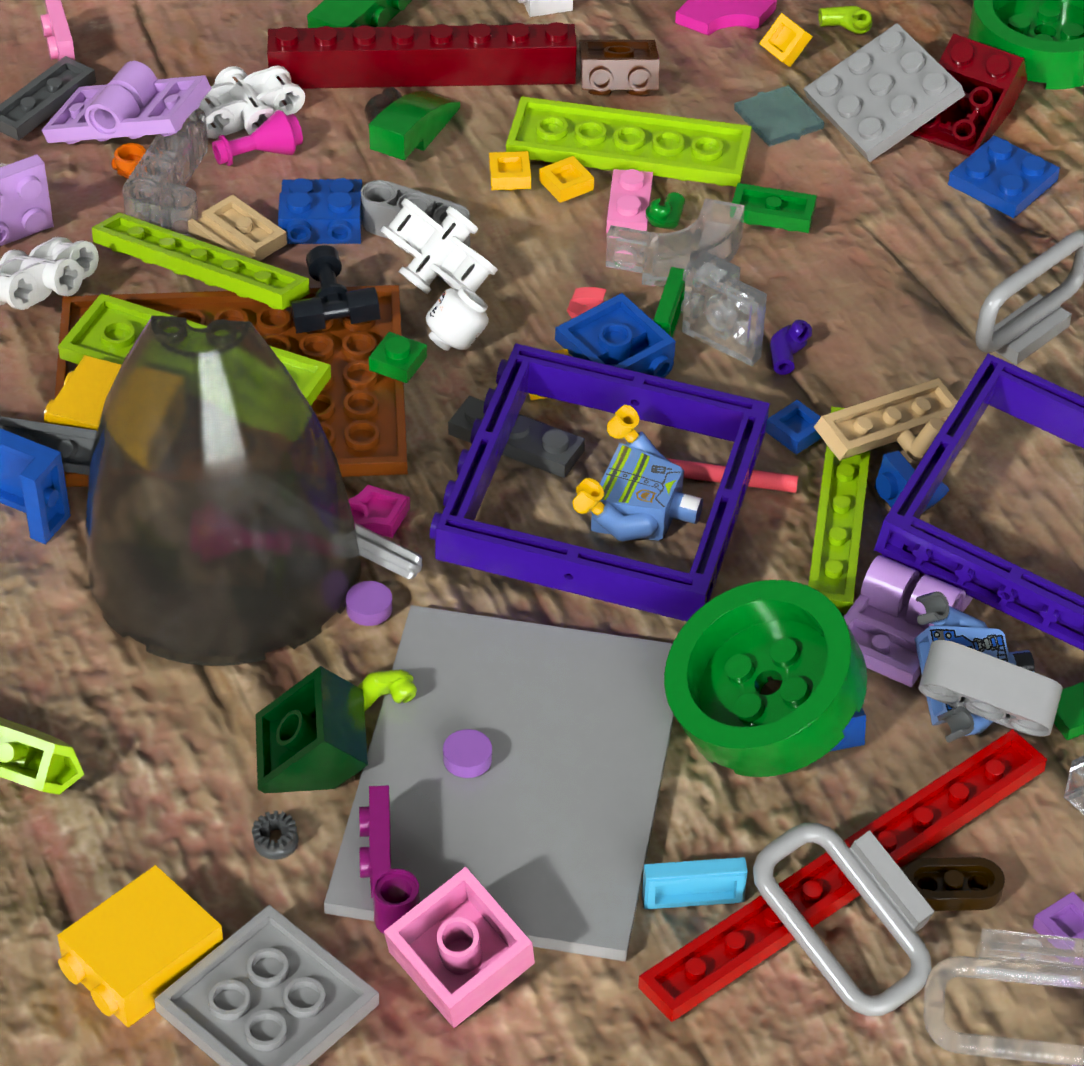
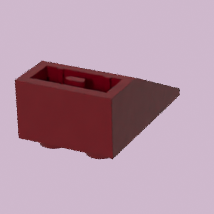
[910,33,1027,157]

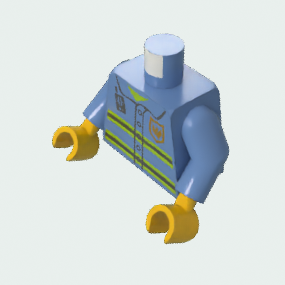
[573,405,703,542]

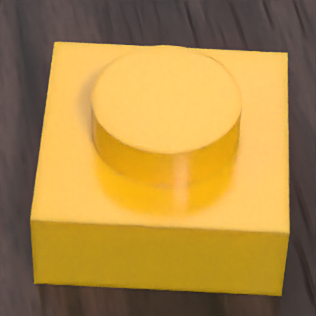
[759,13,813,67]
[489,151,531,191]
[539,156,594,203]

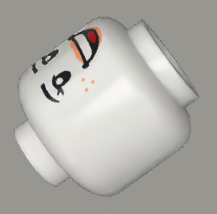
[426,286,489,351]

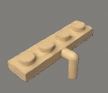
[814,378,958,461]

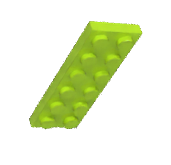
[506,96,752,187]
[58,293,331,433]

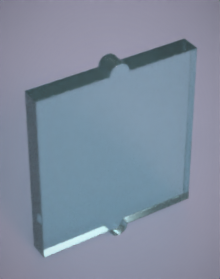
[734,85,824,147]

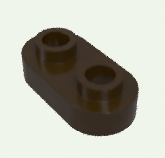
[904,857,1005,911]

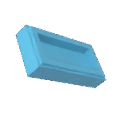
[642,857,748,909]

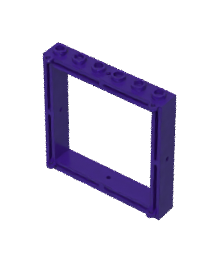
[429,343,770,622]
[874,353,1084,651]

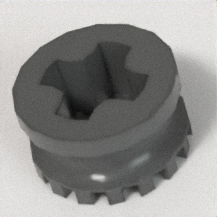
[252,811,299,860]

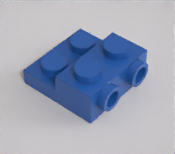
[278,178,363,244]
[555,293,676,378]

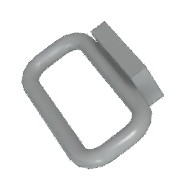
[975,230,1084,365]
[753,823,935,1016]

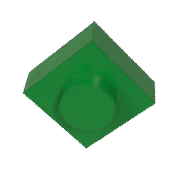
[369,332,427,383]

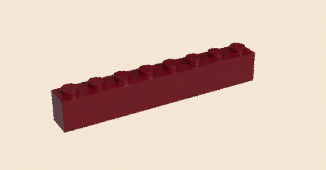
[267,22,577,89]

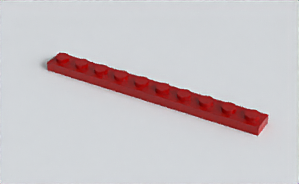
[638,729,1047,1022]

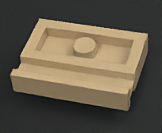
[188,194,287,261]

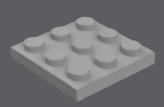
[803,23,965,162]
[154,905,379,1066]

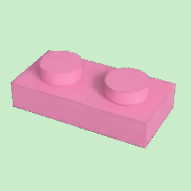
[40,0,75,61]
[606,169,653,236]

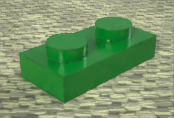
[729,183,817,233]

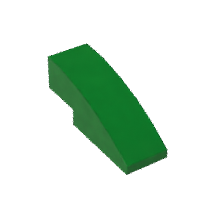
[369,91,460,161]

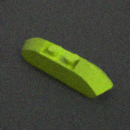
[0,717,85,795]

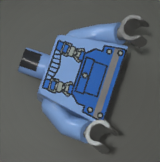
[914,592,1035,743]

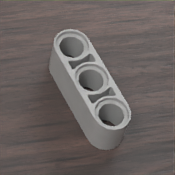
[361,180,470,247]
[918,640,1063,736]

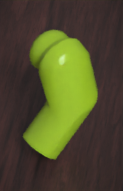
[818,6,873,34]
[357,669,417,712]

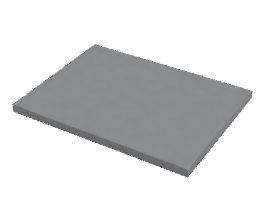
[324,605,674,961]

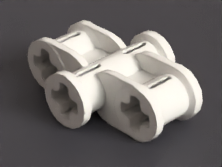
[190,65,306,139]
[379,198,498,295]
[0,236,99,310]

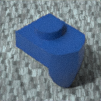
[874,450,949,512]

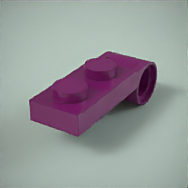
[359,785,420,934]

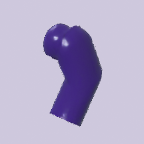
[770,320,812,375]

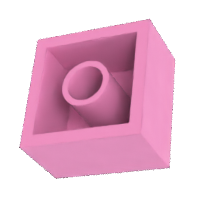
[384,867,535,1028]

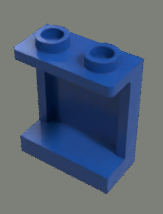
[0,428,71,545]

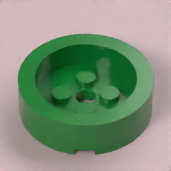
[968,0,1084,90]
[664,580,867,777]

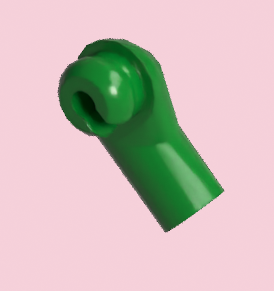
[646,192,685,230]

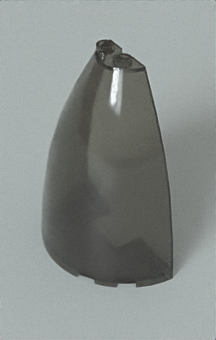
[85,316,361,666]

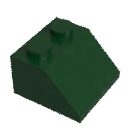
[255,666,368,794]

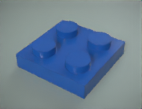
[948,135,1060,218]

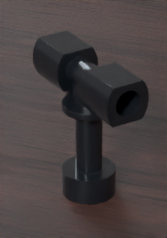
[291,245,380,334]

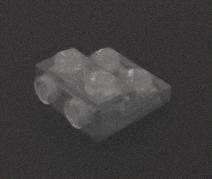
[681,251,767,366]

